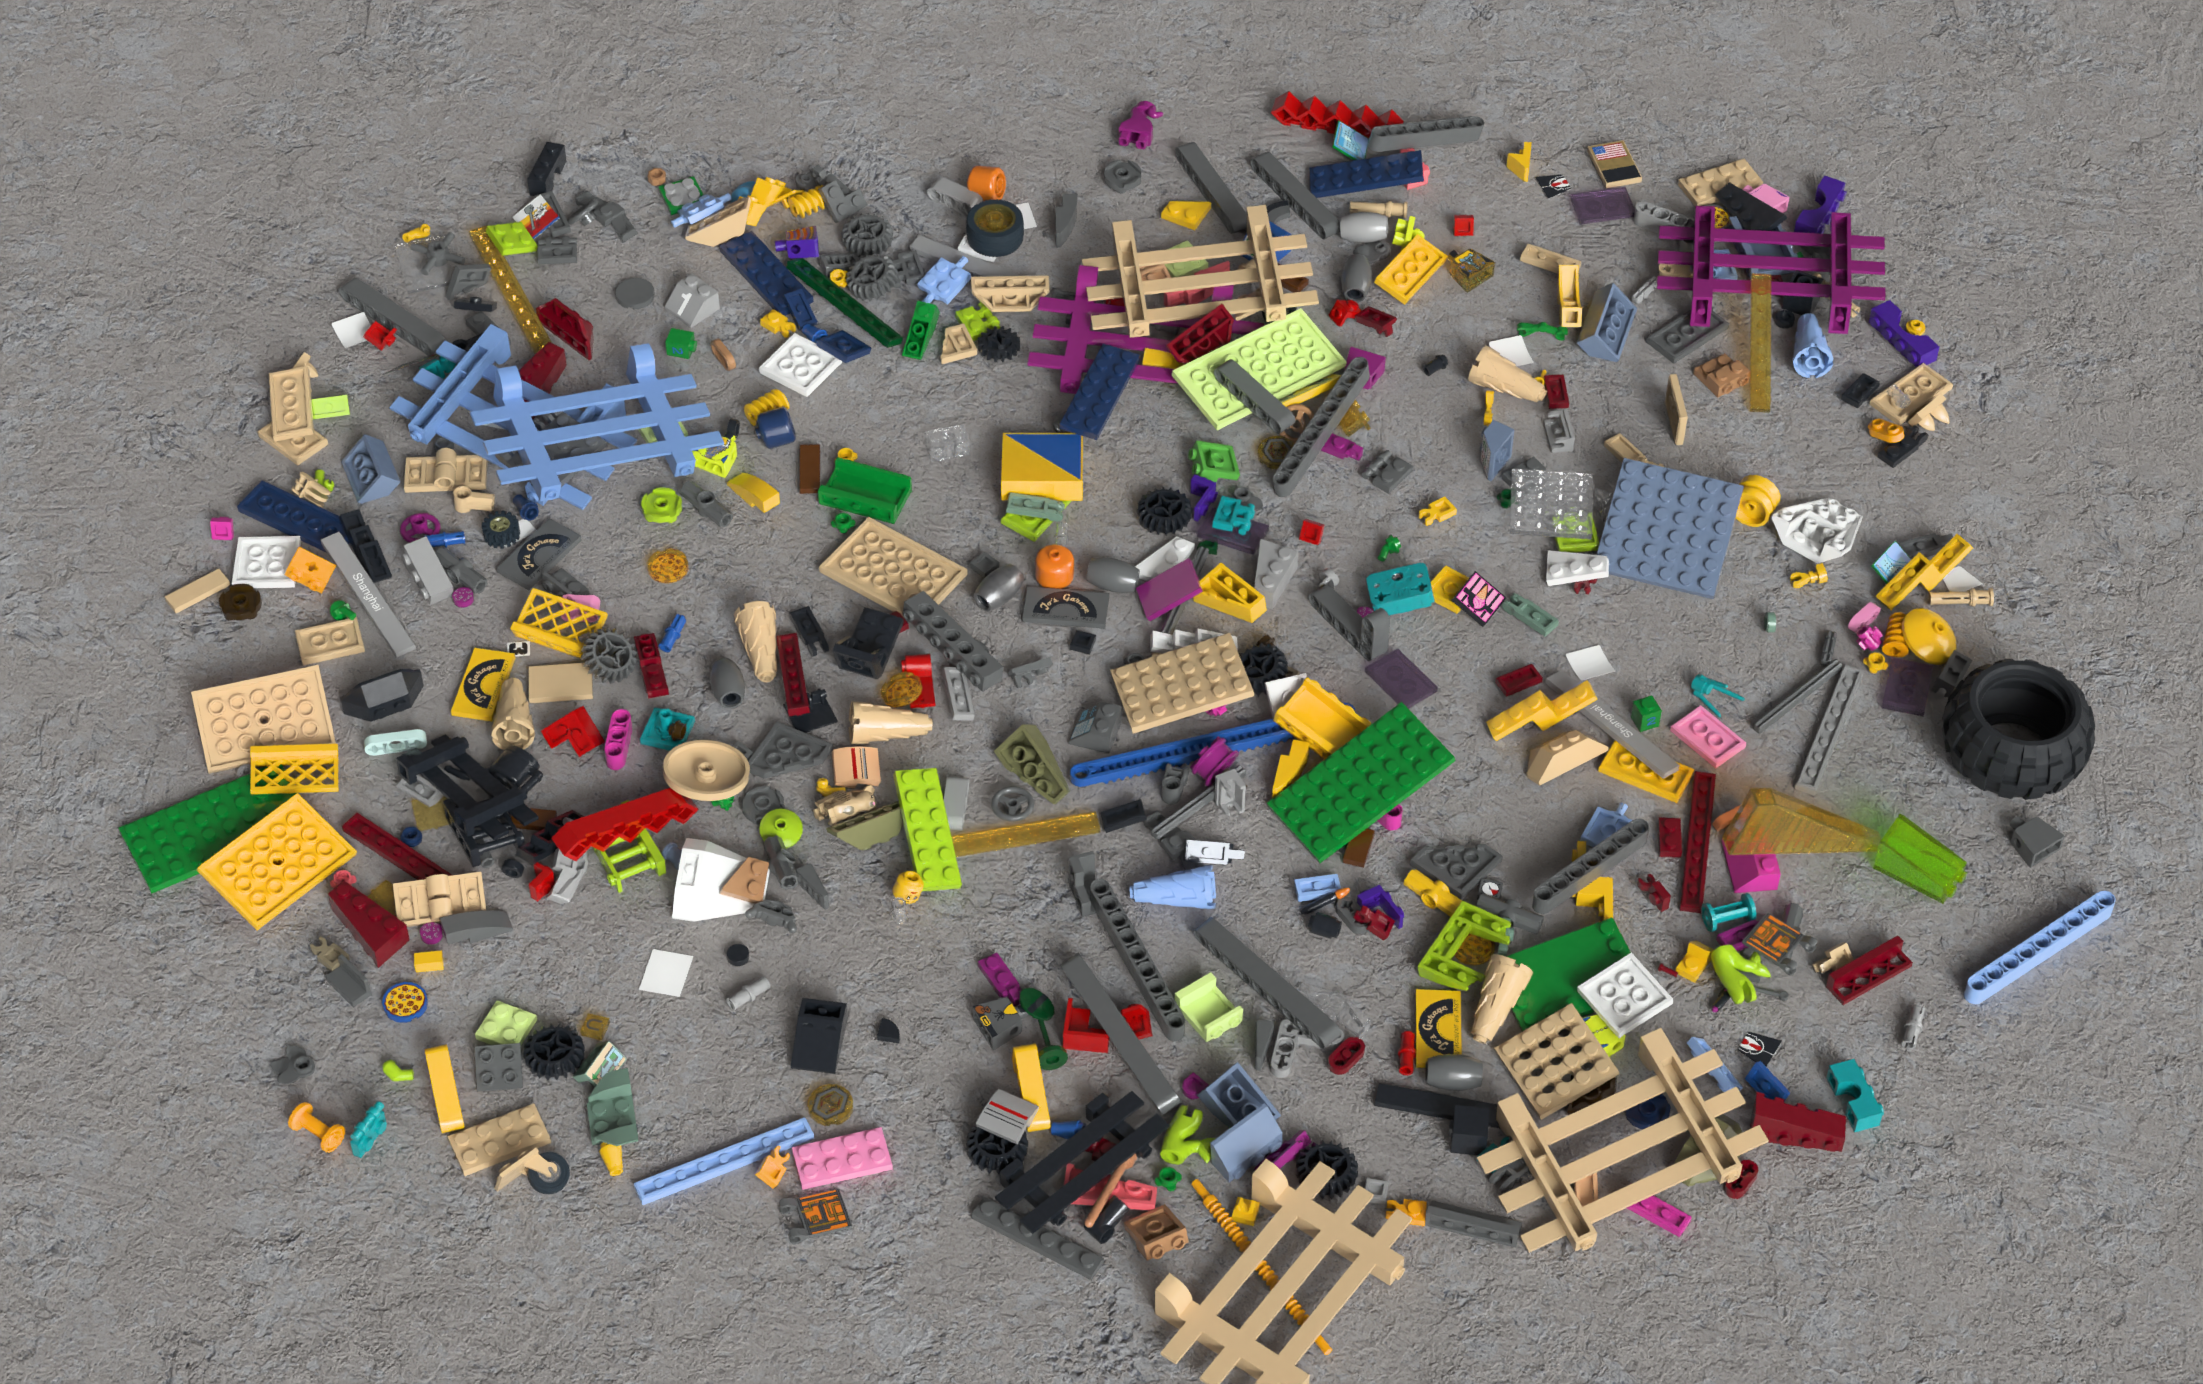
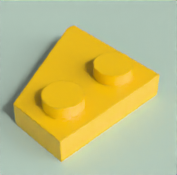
[1161,201,1212,230]

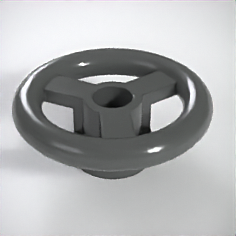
[567,199,598,226]
[991,786,1034,822]

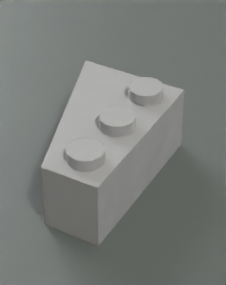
[402,537,453,605]
[1254,539,1298,610]

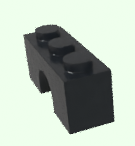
[527,142,567,196]

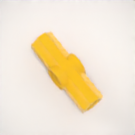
[1404,869,1462,917]

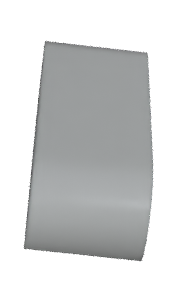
[927,177,983,215]
[944,777,969,831]

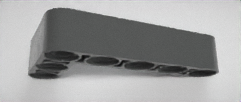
[1308,584,1390,661]

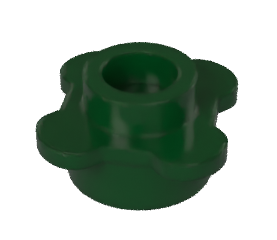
[1497,489,1520,509]

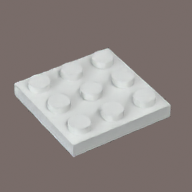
[759,333,842,397]
[232,536,301,588]
[1577,952,1673,1038]

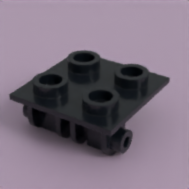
[783,688,838,733]

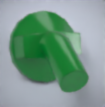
[1378,535,1401,562]
[330,600,356,621]

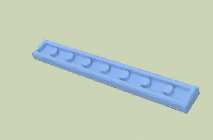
[634,1117,814,1205]

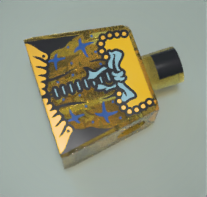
[1448,249,1495,293]

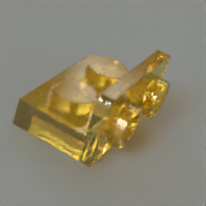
[1339,400,1371,437]

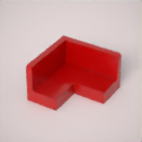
[541,706,605,757]
[1063,998,1110,1053]

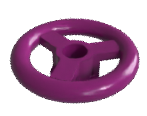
[400,513,441,543]

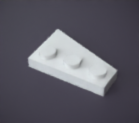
[1135,536,1195,582]
[1546,550,1609,586]

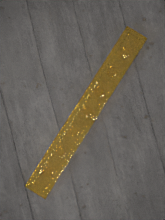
[1750,273,1771,413]
[951,811,1100,857]

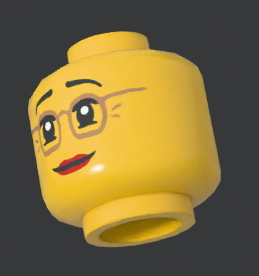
[892,871,924,904]

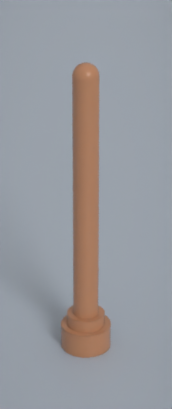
[1084,1154,1137,1228]

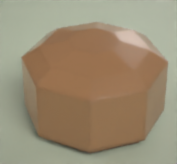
[648,168,666,186]

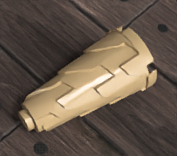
[1468,346,1547,402]
[734,601,777,682]
[491,678,535,750]
[849,701,932,744]
[1471,954,1533,1044]

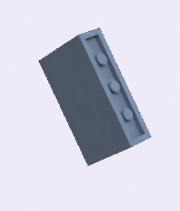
[1728,216,1798,279]

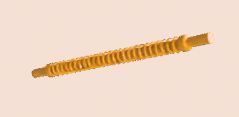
[1191,1179,1332,1355]

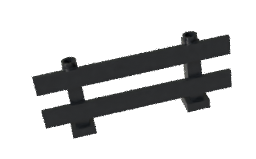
[396,734,539,841]
[995,1091,1170,1234]

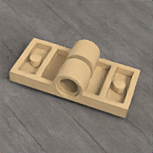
[404,448,488,493]
[393,872,486,927]

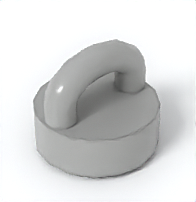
[1318,568,1339,588]

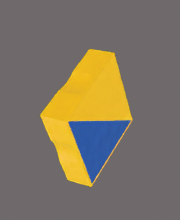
[1001,433,1083,501]

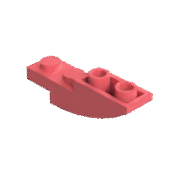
[1164,261,1230,307]

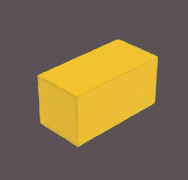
[414,950,444,972]

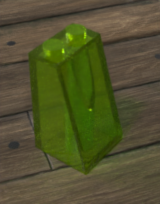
[1873,814,1967,904]

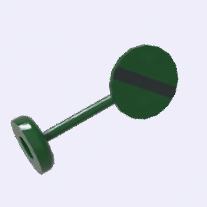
[1019,988,1068,1070]

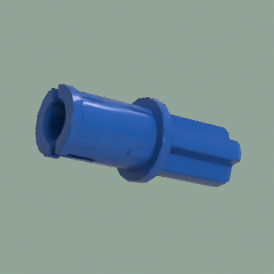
[424,531,465,548]
[659,614,686,652]

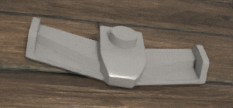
[547,817,588,904]

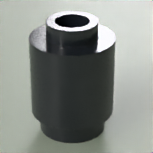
[1308,912,1342,939]

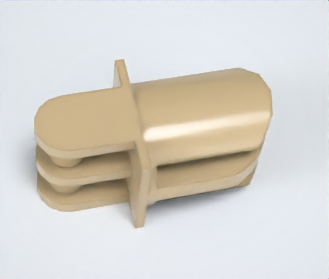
[291,472,331,508]

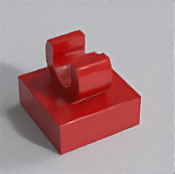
[1454,214,1474,236]
[1299,519,1325,545]

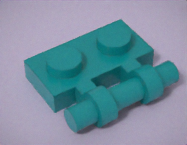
[1212,496,1255,535]
[350,1101,387,1158]

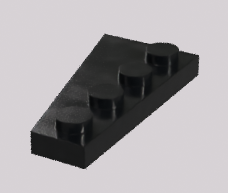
[1715,182,1787,231]

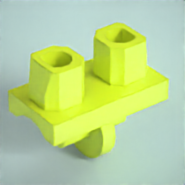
[1392,216,1425,252]

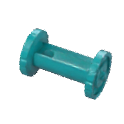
[1701,893,1757,932]

